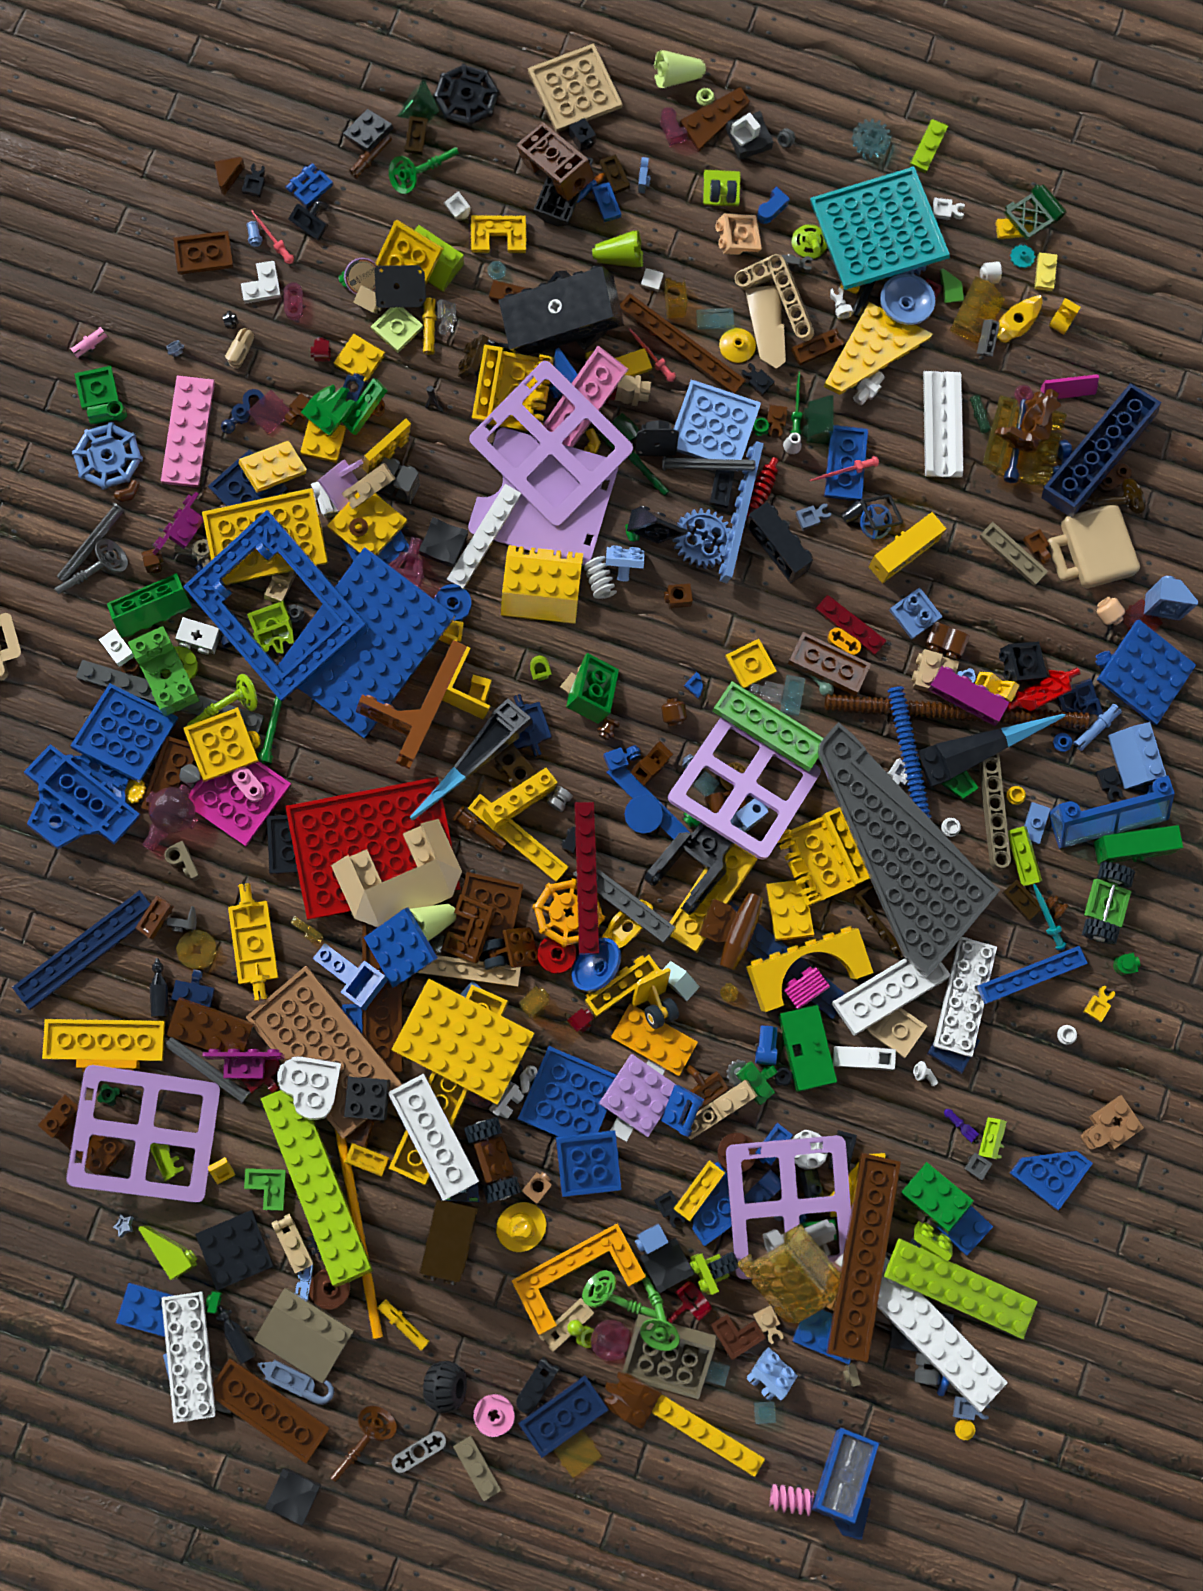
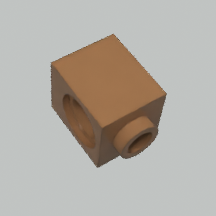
[522,1172,552,1204]

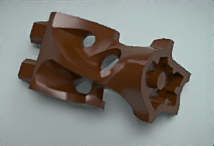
[995,389,1061,453]

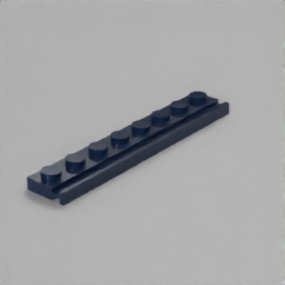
[12,890,150,1010]
[728,901,846,1019]

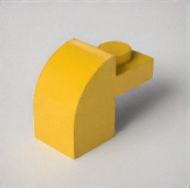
[974,672,1019,702]

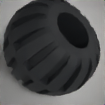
[423,1361,467,1413]

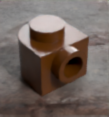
[141,549,164,573]

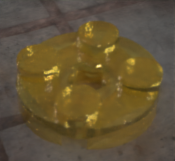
[176,930,217,969]

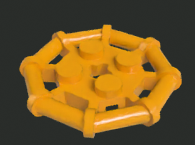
[532,878,605,948]

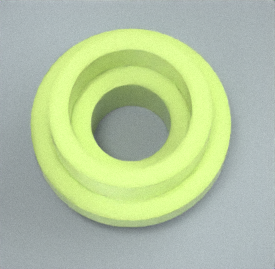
[696,88,714,106]

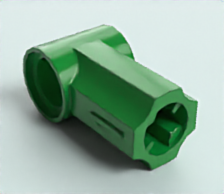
[87,400,127,425]

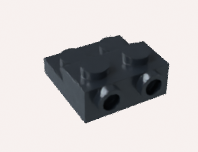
[999,641,1048,684]

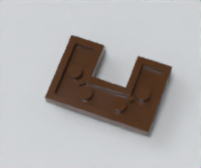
[442,895,496,963]

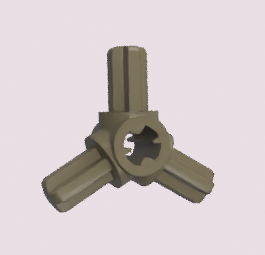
[174,539,211,568]

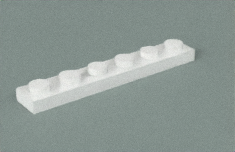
[447,484,522,589]

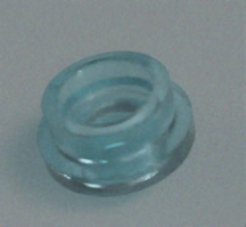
[487,261,506,280]

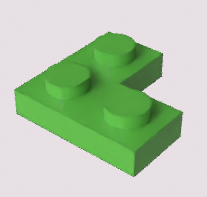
[244,1168,286,1211]

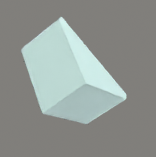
[663,961,700,1001]

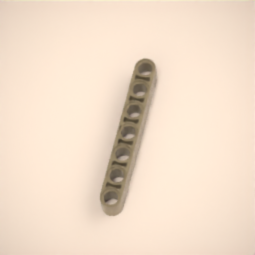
[979,753,1011,871]

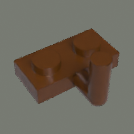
[686,1065,729,1111]

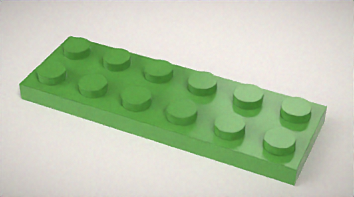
[712,681,824,772]

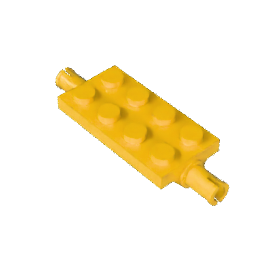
[228,883,279,1001]

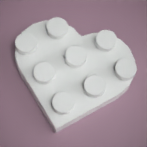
[278,1057,341,1120]

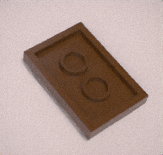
[173,231,233,275]

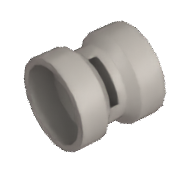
[547,786,573,812]

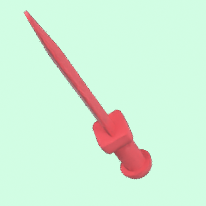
[251,210,294,264]
[629,328,676,382]
[810,456,879,481]

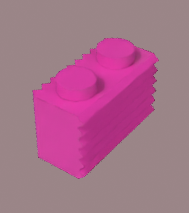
[784,966,830,1009]

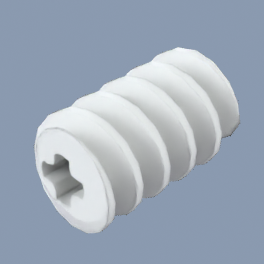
[584,556,617,599]

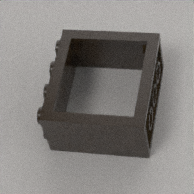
[419,1199,478,1286]

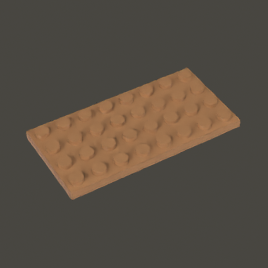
[246,966,403,1139]

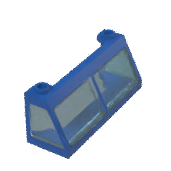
[1049,775,1174,849]

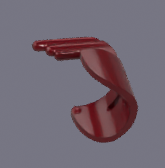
[668,1281,712,1324]

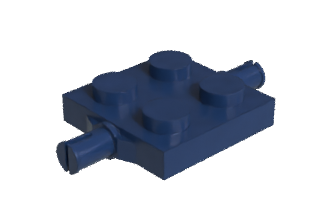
[513,694,552,757]

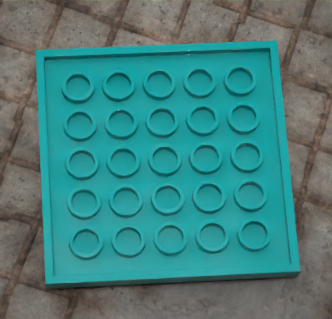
[810,167,950,290]

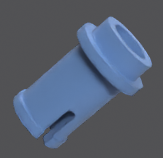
[246,221,263,247]

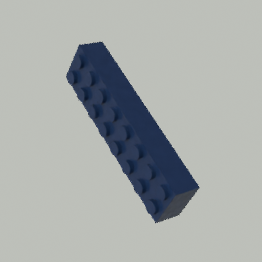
[1041,383,1161,518]

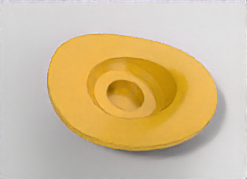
[496,1202,546,1252]

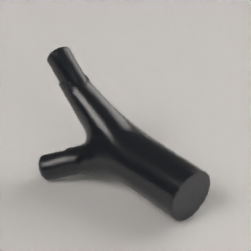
[487,339,511,351]
[425,386,444,412]

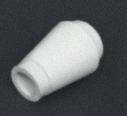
[783,433,802,454]

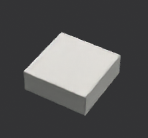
[641,268,664,292]

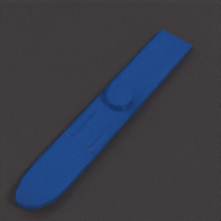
[606,767,690,840]

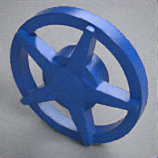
[860,504,892,539]

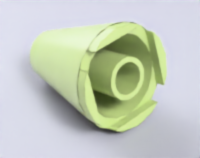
[654,50,706,88]
[410,904,457,941]

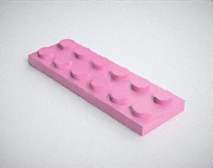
[543,346,628,447]
[161,376,215,488]

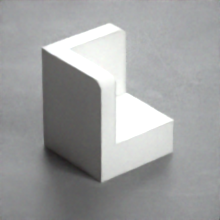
[731,113,761,146]

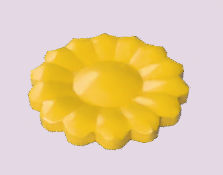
[125,779,146,804]

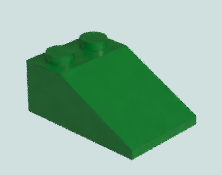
[566,653,619,724]

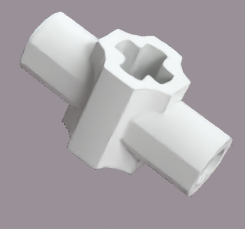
[853,371,885,405]

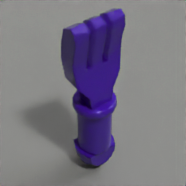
[944,1109,979,1143]

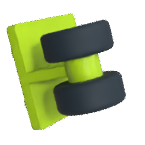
[703,170,740,207]

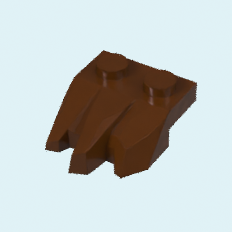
[604,1372,662,1429]

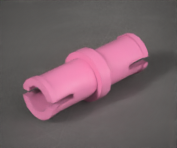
[70,327,108,358]

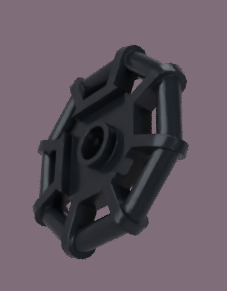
[433,63,500,127]

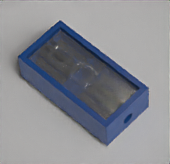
[812,1428,879,1525]

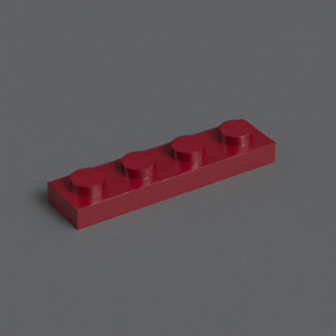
[815,594,887,656]

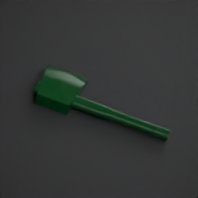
[600,413,669,496]

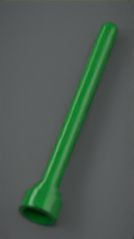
[257,696,282,765]

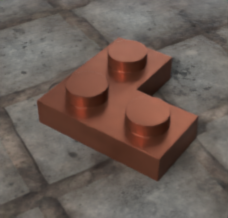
[710,1314,765,1360]

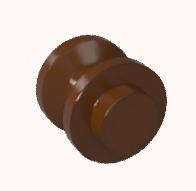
[597,717,620,740]
[1045,895,1068,920]

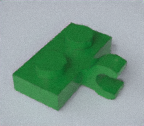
[735,1062,777,1105]

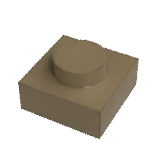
[843,1363,861,1387]

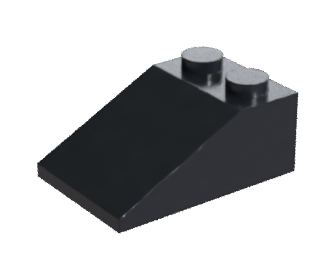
[627,506,688,544]

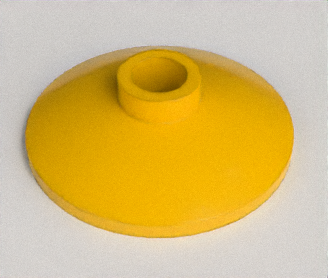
[719,328,756,363]

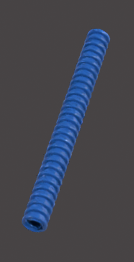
[887,686,931,819]

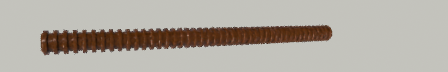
[824,694,1090,730]

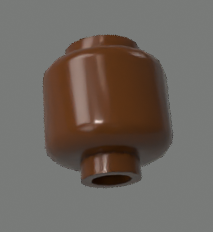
[661,698,687,726]

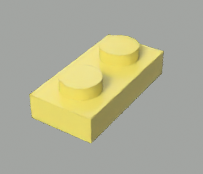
[1035,252,1057,291]

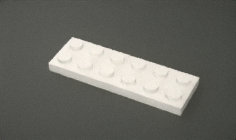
[832,958,951,1036]
[388,1074,479,1201]

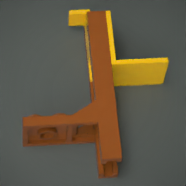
[356,632,490,769]

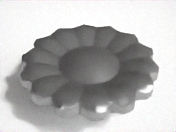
[726,1060,747,1086]

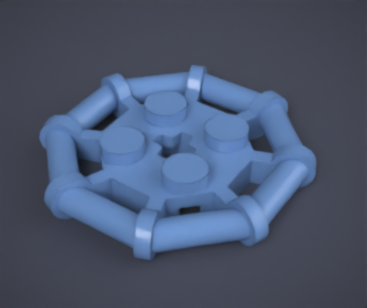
[72,422,143,490]

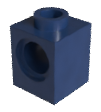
[343,373,369,402]

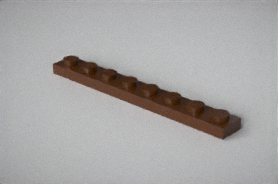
[620,293,745,394]

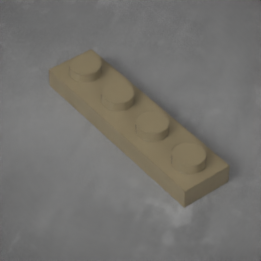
[979,522,1048,586]

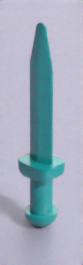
[1033,884,1066,951]

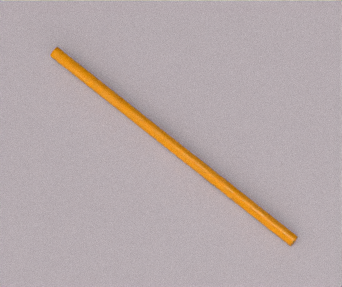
[335,1130,383,1339]

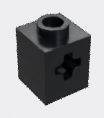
[569,118,596,152]

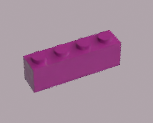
[928,666,1009,726]

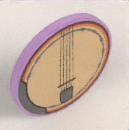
[344,258,380,294]

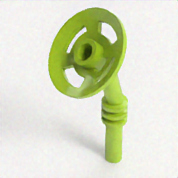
[792,225,827,259]
[187,674,257,726]

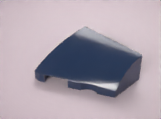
[1057,679,1103,716]

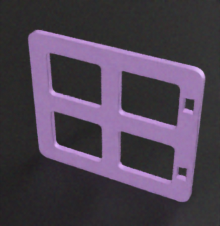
[469,361,633,526]
[668,717,821,860]
[66,1065,220,1203]
[726,1135,851,1279]

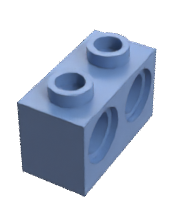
[635,1224,669,1254]

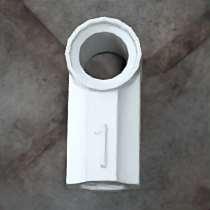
[311,482,339,518]

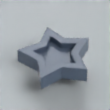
[113,1215,134,1238]

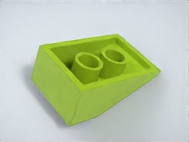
[138,1226,197,1280]

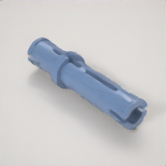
[1073,704,1122,751]

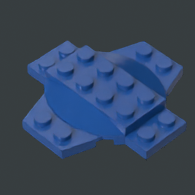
[24,744,140,850]

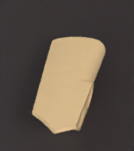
[745,286,785,369]

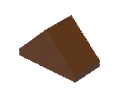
[214,157,245,195]

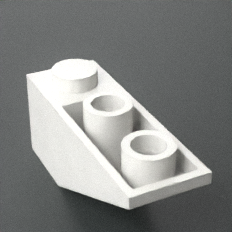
[833,1046,896,1071]

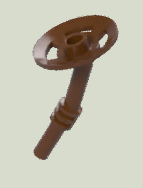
[330,1406,397,1482]

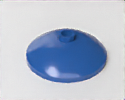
[572,938,621,992]

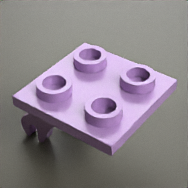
[318,459,364,512]

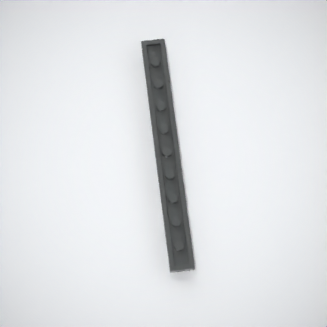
[76,660,265,734]

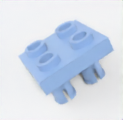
[747,1347,797,1400]

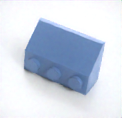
[1144,576,1198,620]
[1108,722,1166,790]

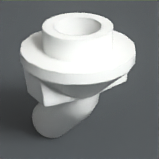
[913,1061,938,1086]

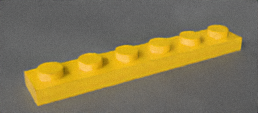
[468,794,569,882]
[652,1394,765,1477]

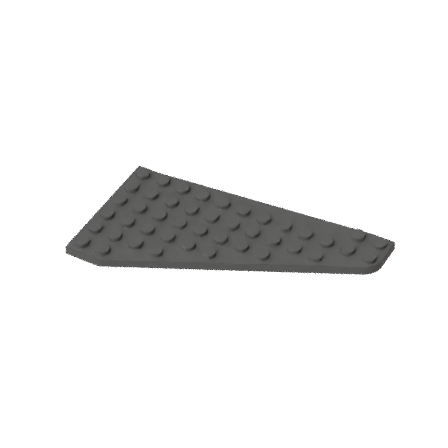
[818,722,1000,977]

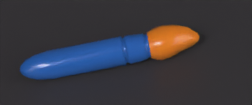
[576,173,604,204]

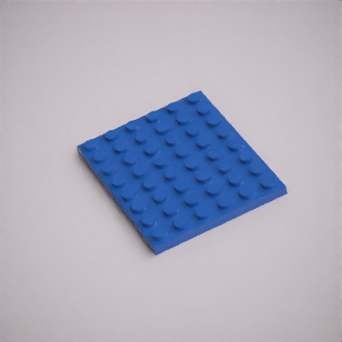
[278,547,456,738]

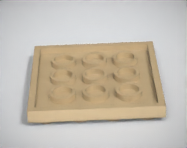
[528,43,622,133]

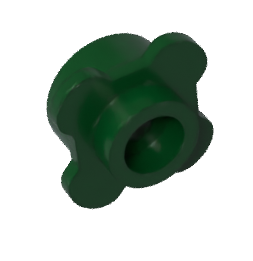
[97,1084,120,1107]

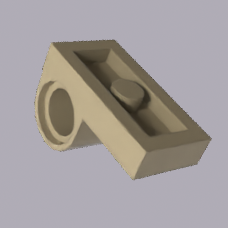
[164,841,201,881]

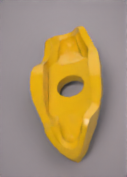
[997,296,1042,343]
[602,900,653,948]

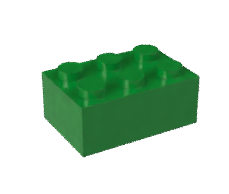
[901,1162,974,1234]

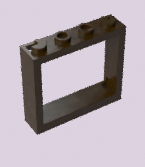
[853,883,904,959]

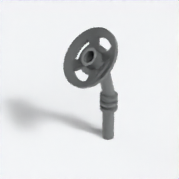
[54,539,128,595]

